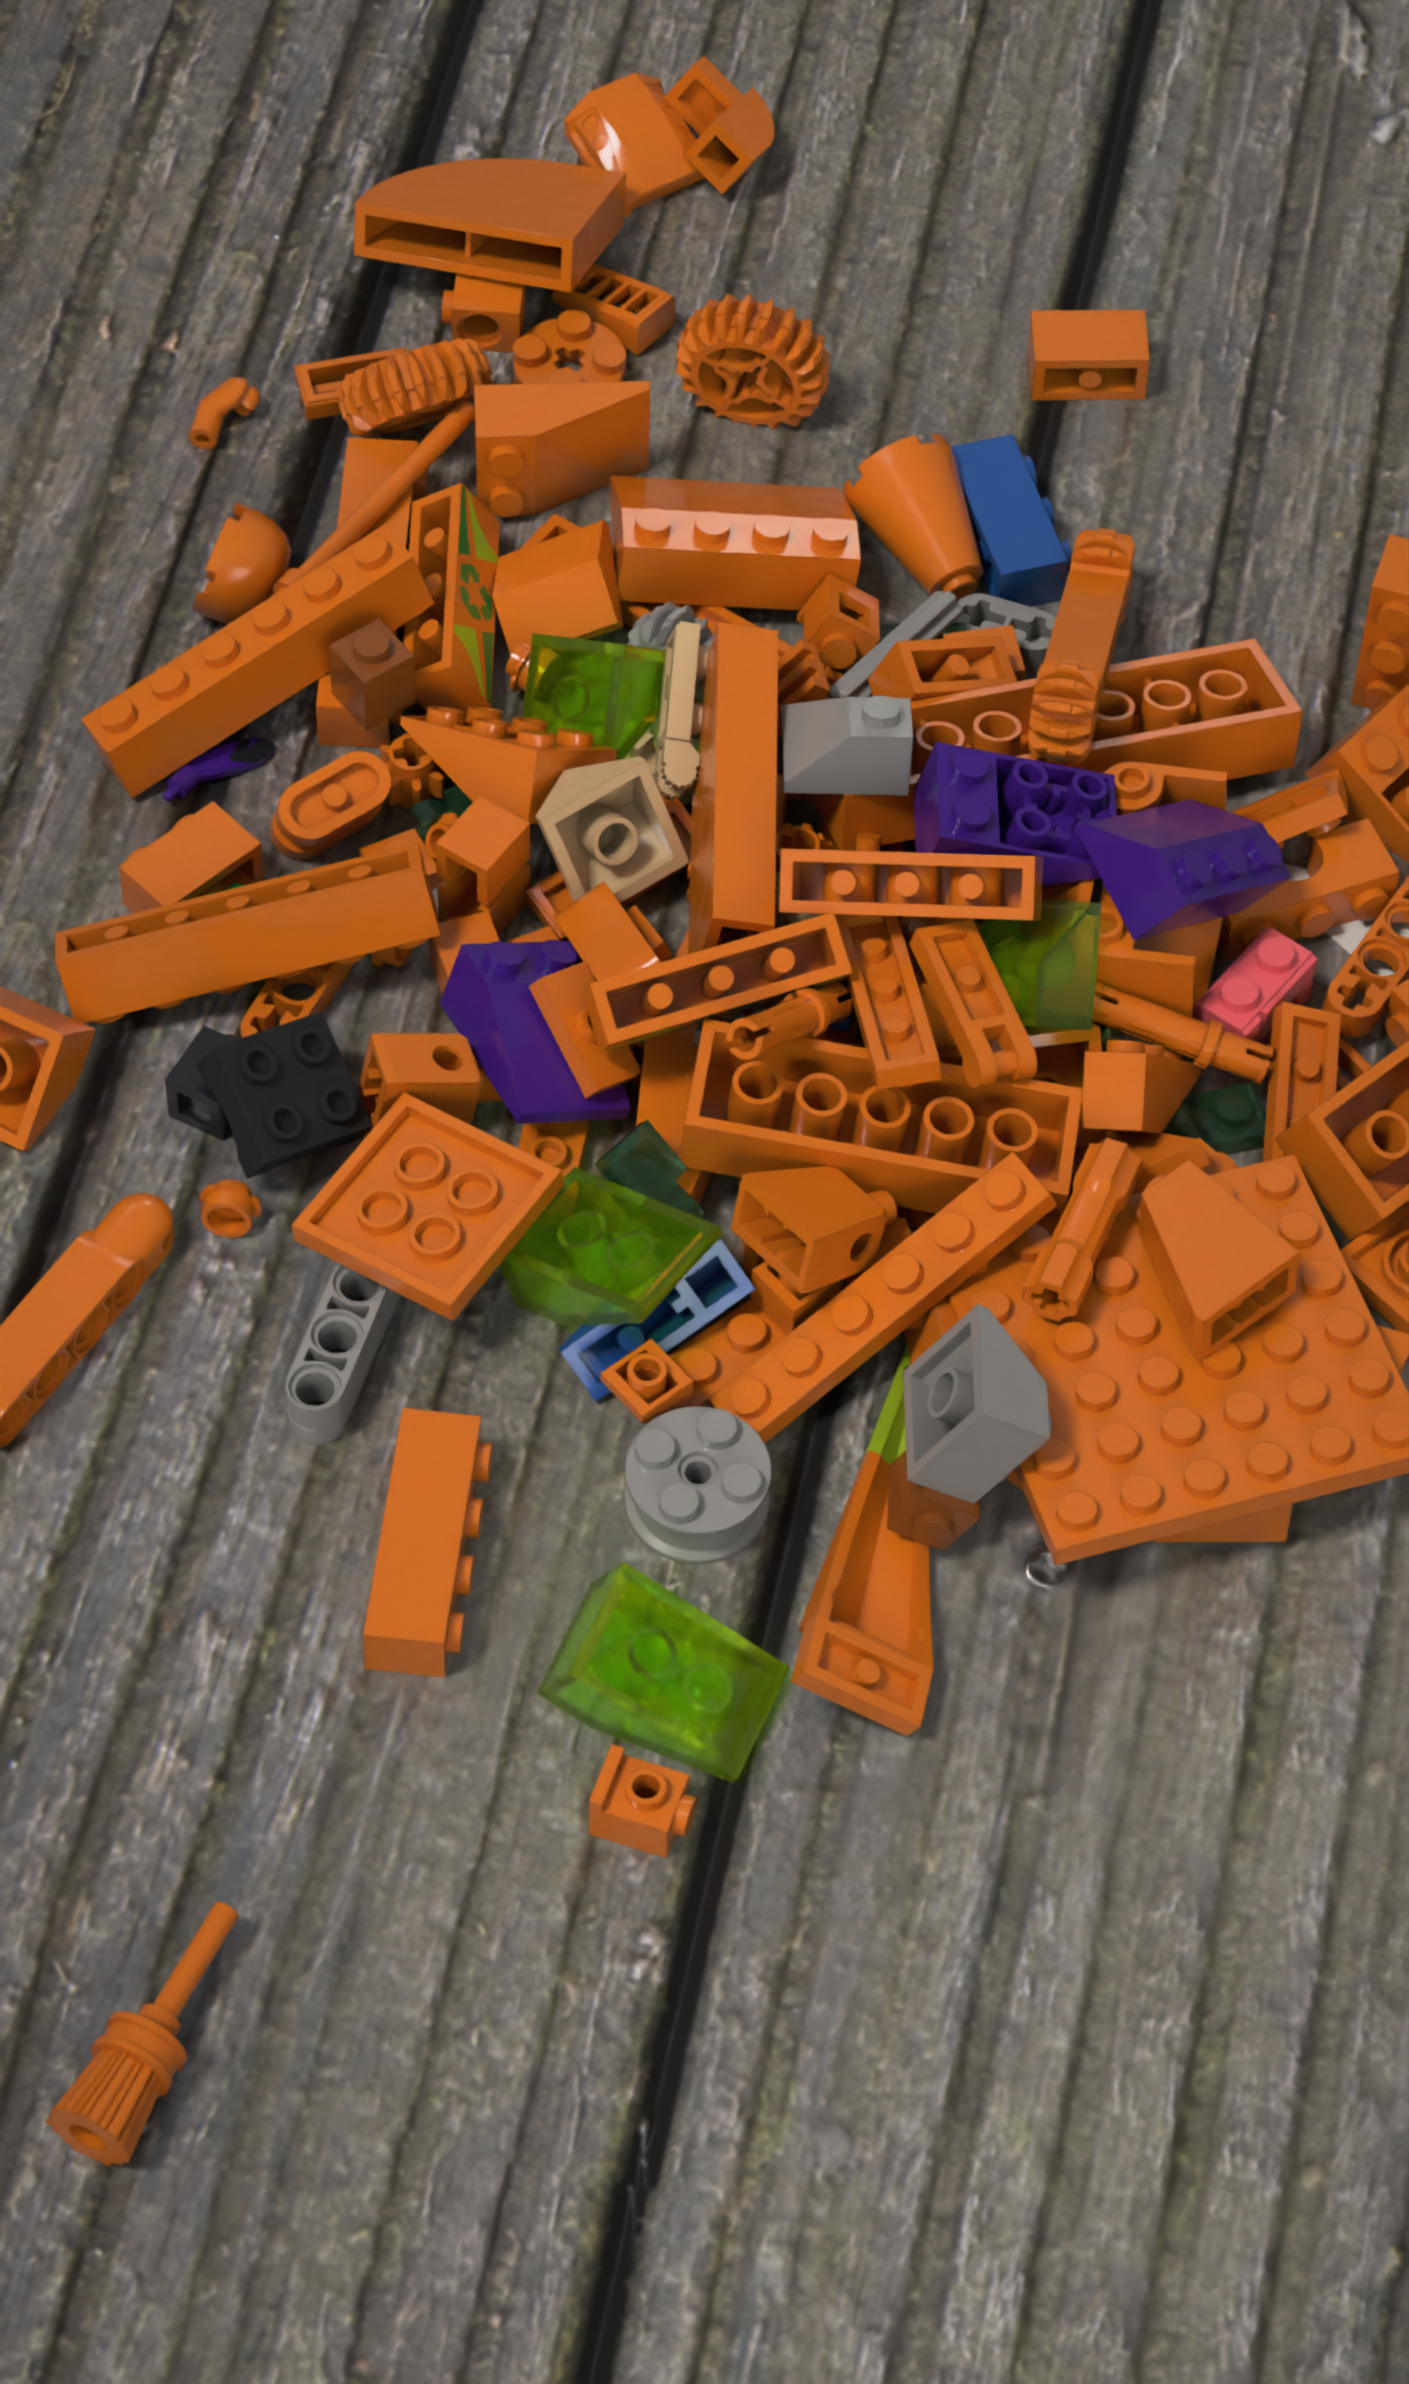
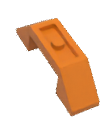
[600,1261,844,1423]

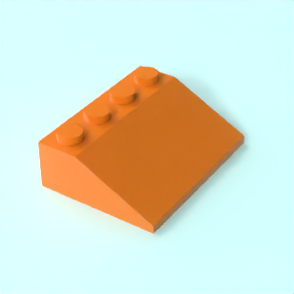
[609,475,861,613]

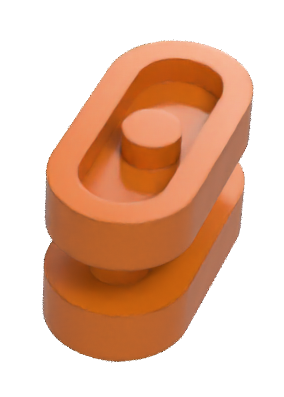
[270,751,391,860]

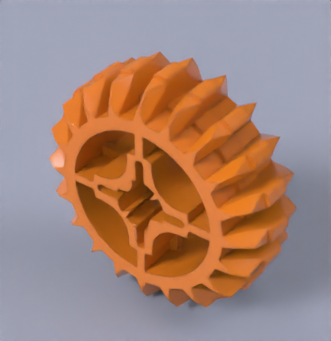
[676,293,831,430]
[336,338,493,438]

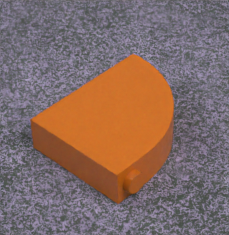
[354,158,626,293]

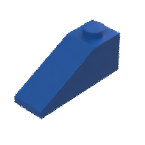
[558,1219,755,1402]

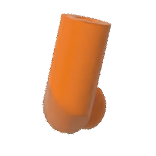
[189,377,260,450]

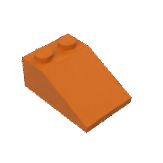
[474,381,650,517]

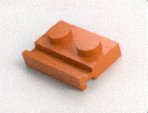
[1231,767,1348,849]

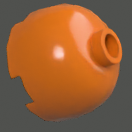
[192,502,292,624]

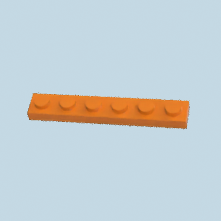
[709,1152,1057,1444]

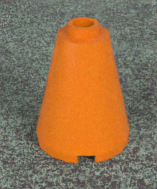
[844,434,983,602]

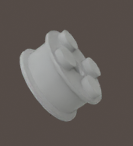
[624,1406,771,1564]

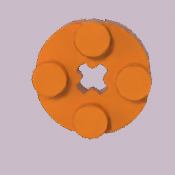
[513,309,626,384]

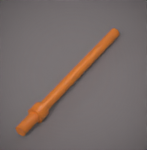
[272,400,474,596]

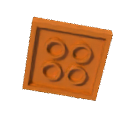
[291,1092,564,1321]

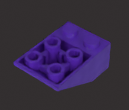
[913,742,1117,886]

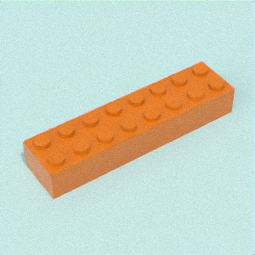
[809,638,1303,851]

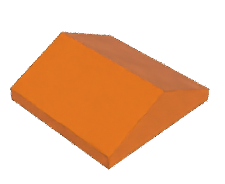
[492,520,623,655]

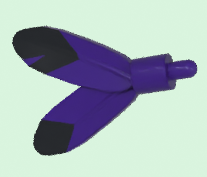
[163,737,275,802]

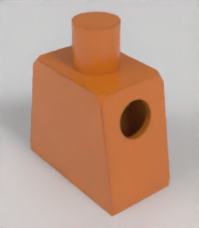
[358,1033,503,1140]
[730,1166,897,1294]

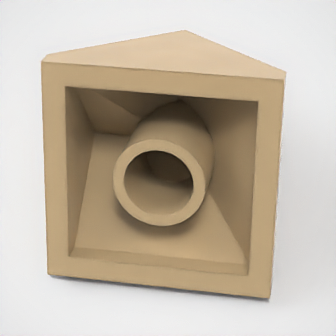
[535,756,690,903]

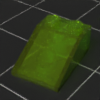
[499,1167,722,1326]
[536,1562,790,1782]

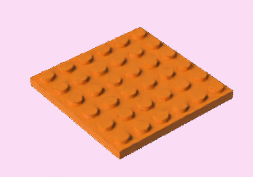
[947,1154,1409,1565]

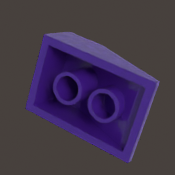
[440,940,631,1124]

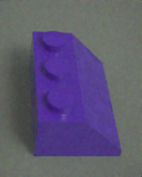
[1076,799,1291,940]

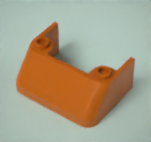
[1010,762,1228,1018]

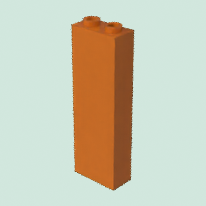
[688,622,778,954]

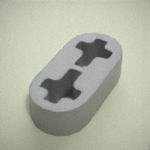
[951,593,1056,669]

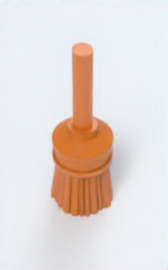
[46,1902,239,2166]

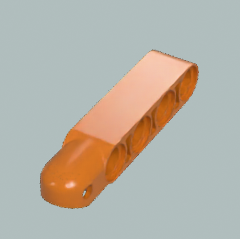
[0,1192,175,1448]

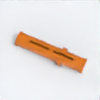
[1082,981,1274,1085]
[726,982,853,1060]

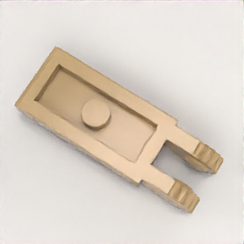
[654,621,708,801]

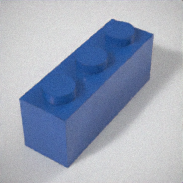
[952,434,1072,607]

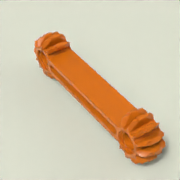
[1027,528,1135,764]

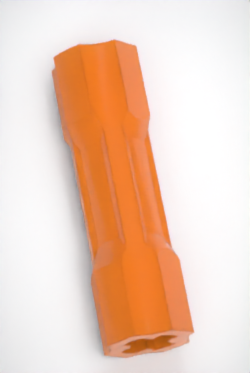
[1022,1138,1143,1322]

